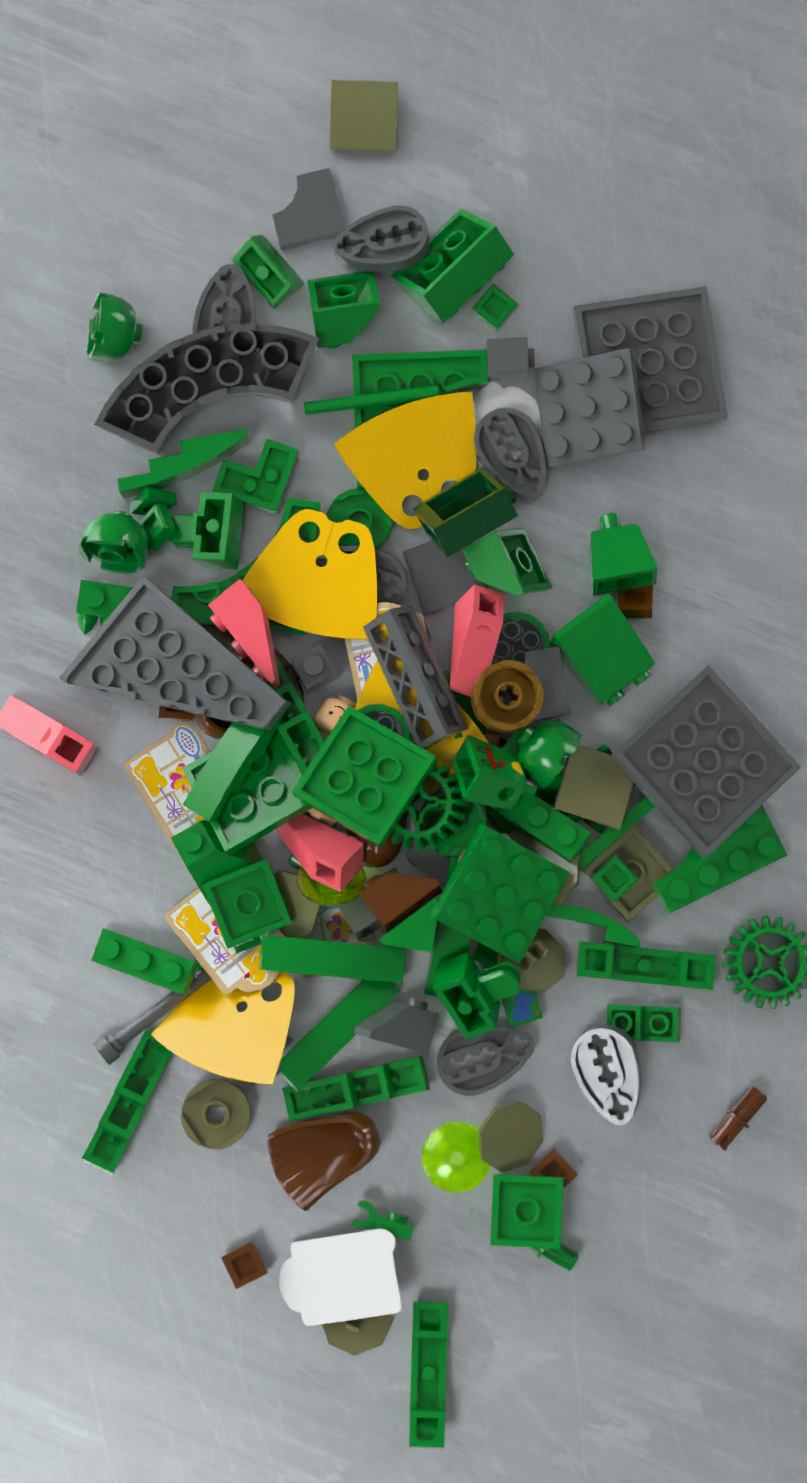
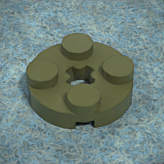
[181,1079,251,1149]

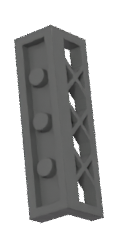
[363,605,468,750]

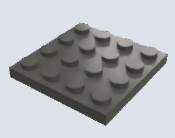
[573,287,728,432]
[610,666,801,859]

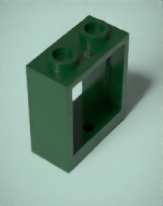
[413,468,518,558]

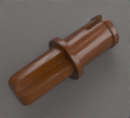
[708,1086,767,1151]

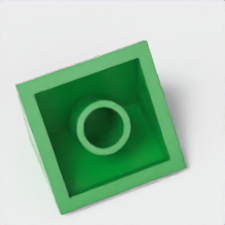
[379,897,438,953]

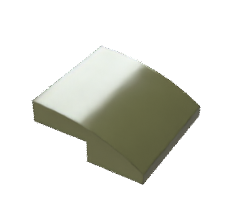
[330,80,398,151]
[553,745,633,830]

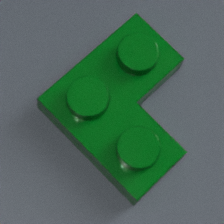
[212,439,299,515]

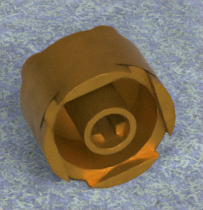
[471,660,544,733]

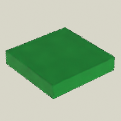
[202,858,292,949]
[490,1174,564,1249]

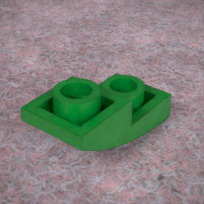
[607,1005,681,1042]

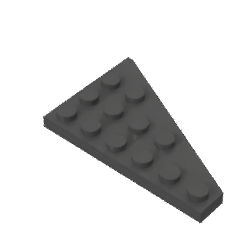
[59,575,290,731]

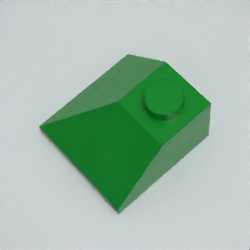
[307,271,380,348]
[462,527,553,596]
[171,820,263,905]

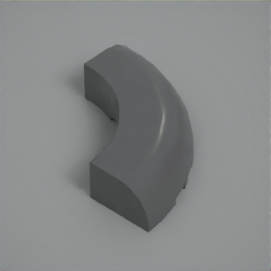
[94,323,319,454]

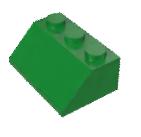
[390,209,515,324]

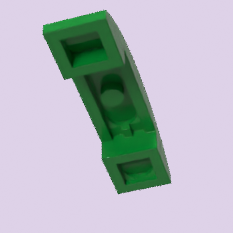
[546,904,641,947]
[576,941,716,990]
[409,1301,448,1448]

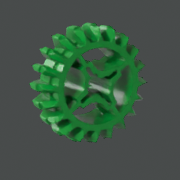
[390,762,468,852]
[722,916,807,1009]

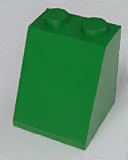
[550,593,655,708]

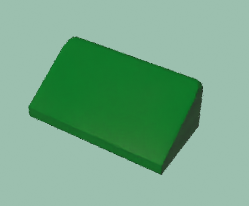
[231,235,304,309]

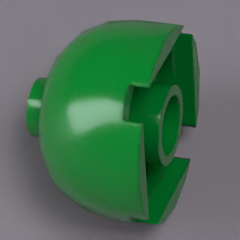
[87,292,143,362]
[78,511,149,574]
[516,719,582,789]

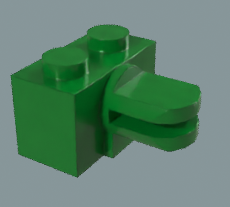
[168,492,245,570]
[433,952,521,1040]

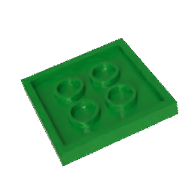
[292,706,438,848]
[182,729,313,856]
[430,823,570,964]

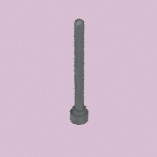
[93,970,212,1065]

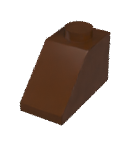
[359,872,443,933]

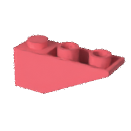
[208,579,281,689]
[449,584,504,697]
[0,695,98,776]
[275,814,364,892]

